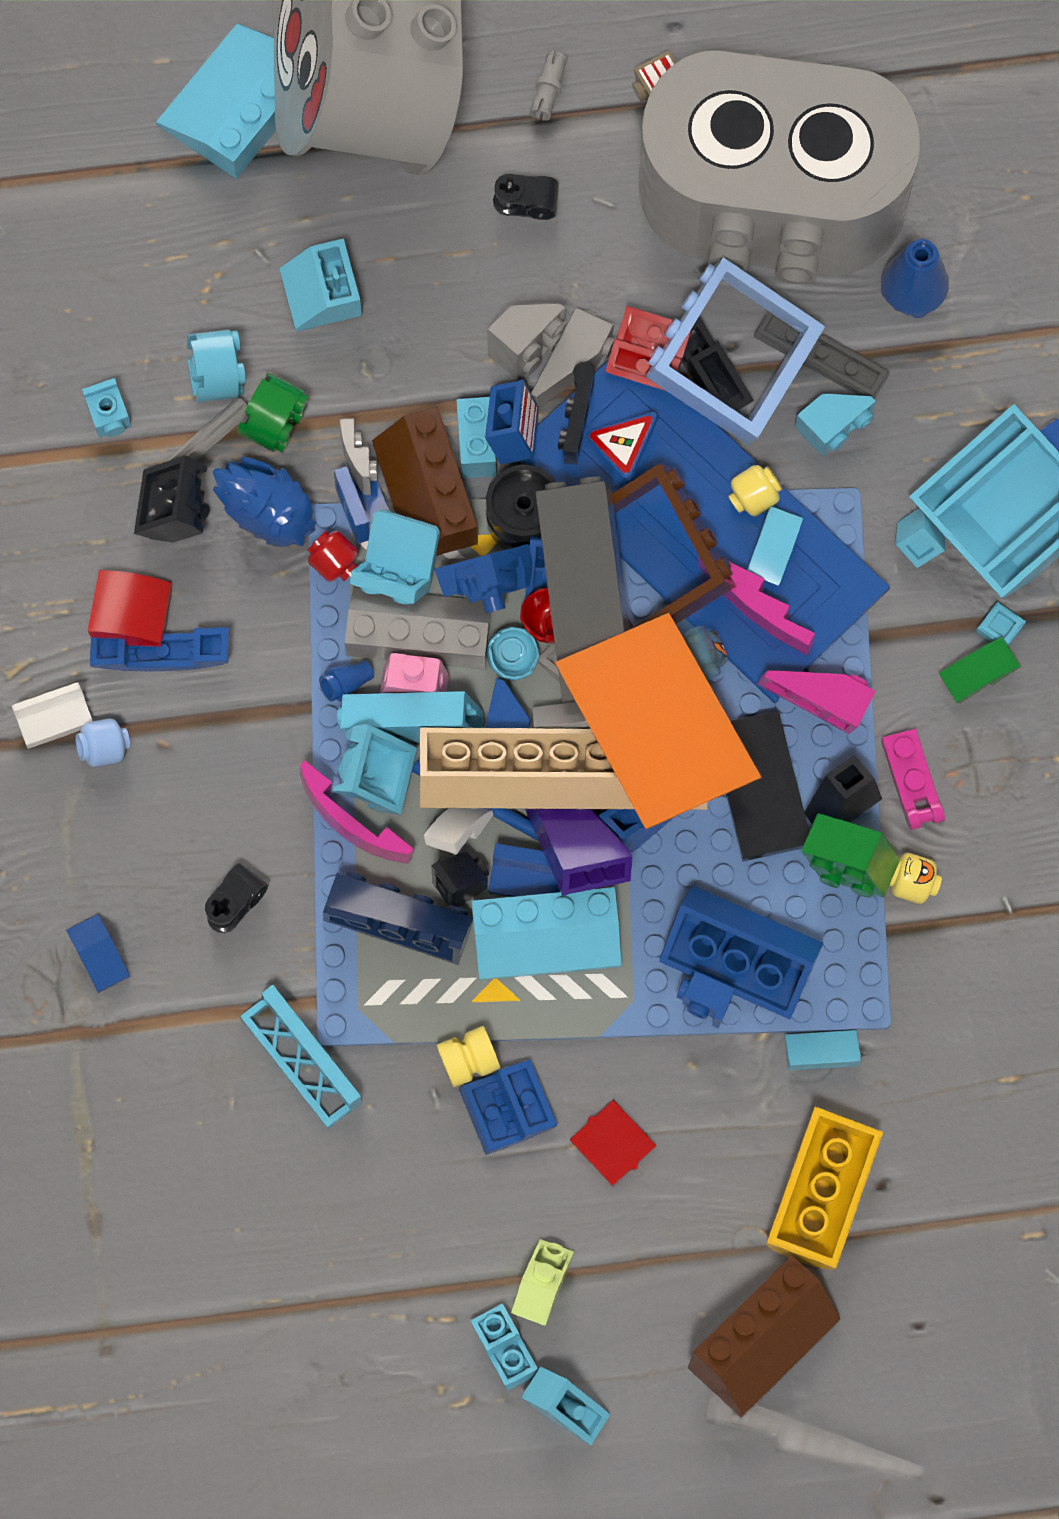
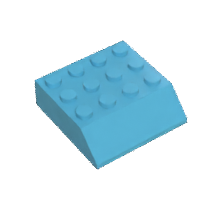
[909,404,1059,599]

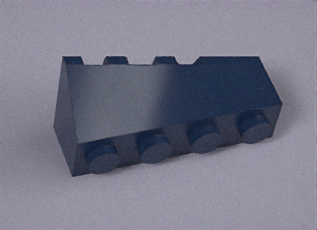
[323,872,473,965]

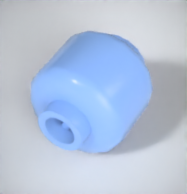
[75,718,130,767]

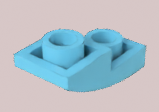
[747,506,803,585]
[470,1303,538,1391]

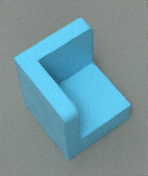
[896,509,945,568]

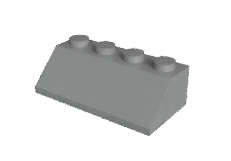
[345,588,491,669]

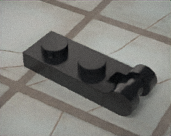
[558,362,594,465]

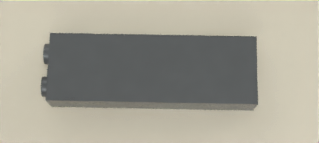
[536,477,629,703]

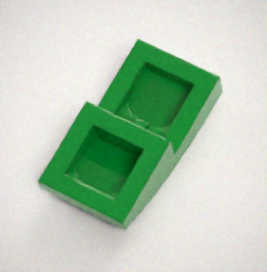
[939,637,1022,704]

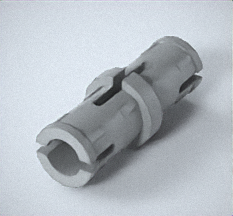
[530,51,568,121]

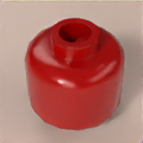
[307,531,359,582]

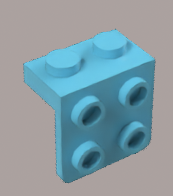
[349,509,440,604]

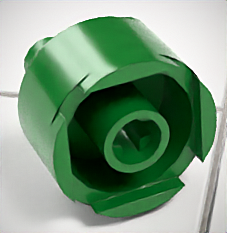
[237,372,309,453]

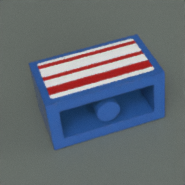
[485,380,538,465]

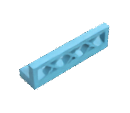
[240,985,362,1129]

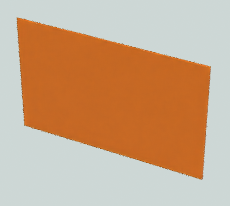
[555,613,761,829]

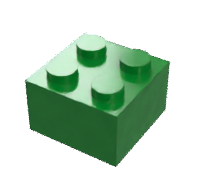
[801,813,900,898]

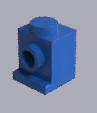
[676,971,735,1029]

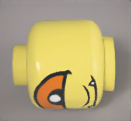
[889,853,942,904]

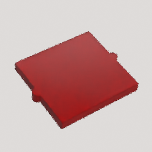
[570,1100,656,1187]

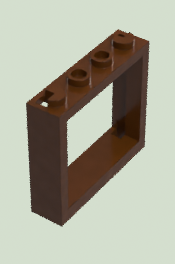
[612,463,736,630]

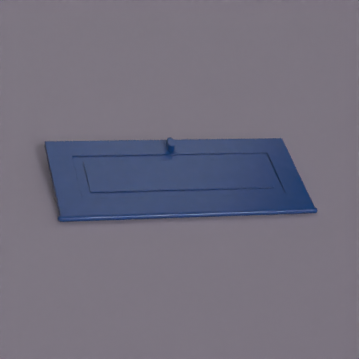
[520,361,890,703]

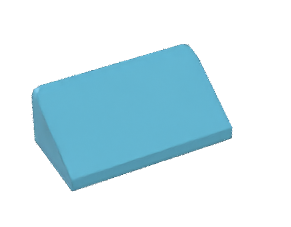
[785,1030,861,1071]

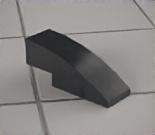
[682,316,754,411]

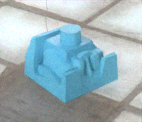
[333,724,417,815]

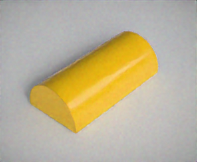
[766,1107,883,1270]

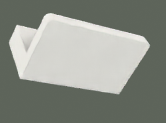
[12,682,92,749]

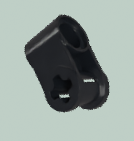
[493,173,559,220]
[205,863,269,933]

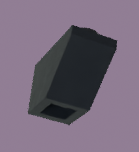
[804,755,882,825]

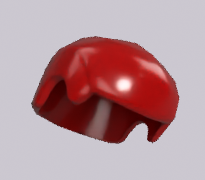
[520,588,555,644]

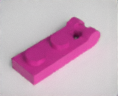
[881,728,945,830]

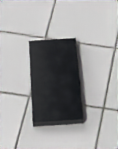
[726,711,809,862]

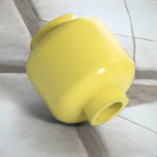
[729,465,783,517]

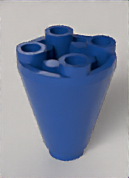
[881,239,949,318]

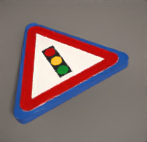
[587,412,659,481]

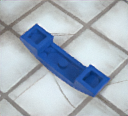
[90,627,230,672]

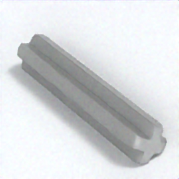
[166,398,247,462]

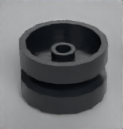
[486,464,556,550]

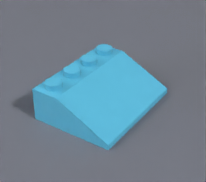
[156,24,276,179]

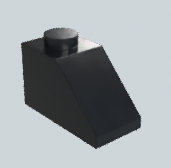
[431,851,489,907]

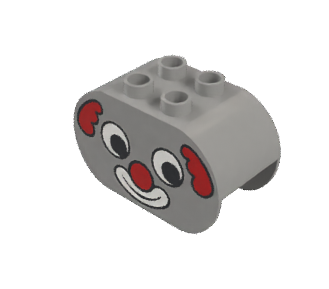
[273,0,463,175]

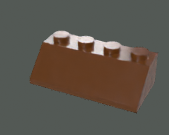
[372,407,478,556]
[688,1256,841,1418]

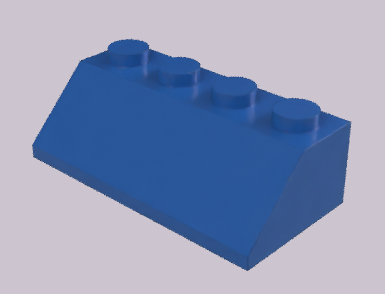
[659,885,824,1019]

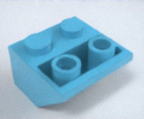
[279,238,362,332]

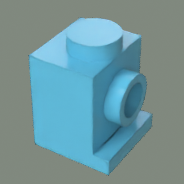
[82,378,131,438]

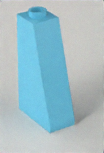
[337,691,485,743]

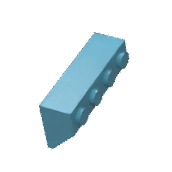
[472,887,622,981]

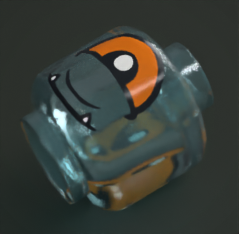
[682,625,728,680]

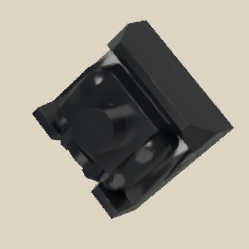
[134,455,210,543]

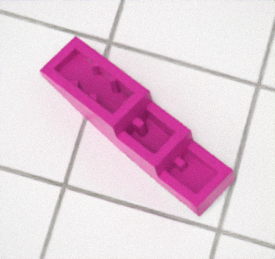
[698,555,815,656]

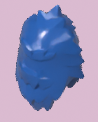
[213,457,315,547]

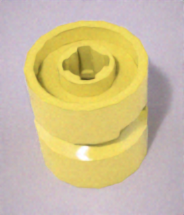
[436,1026,500,1088]

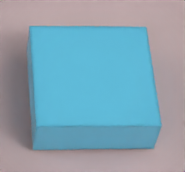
[976,602,1026,645]

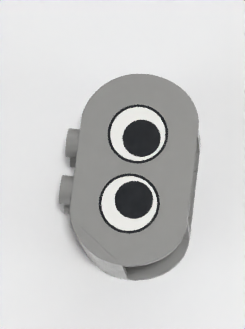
[639,51,920,284]

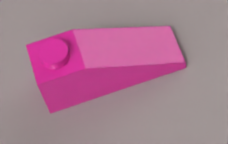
[757,670,876,734]

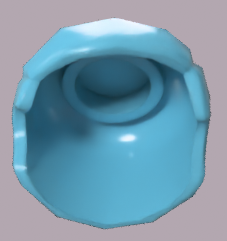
[486,626,540,681]

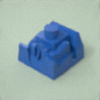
[434,544,532,613]

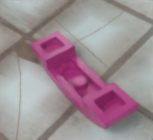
[300,760,414,864]

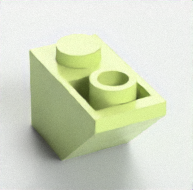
[511,1239,574,1326]

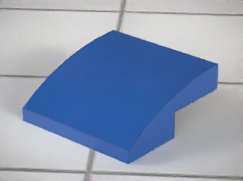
[459,1060,557,1155]

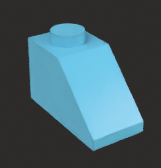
[521,1367,611,1446]

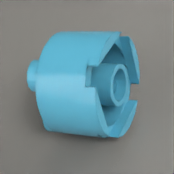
[186,329,245,403]

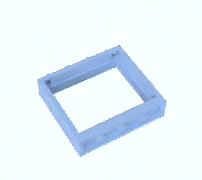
[645,257,825,445]

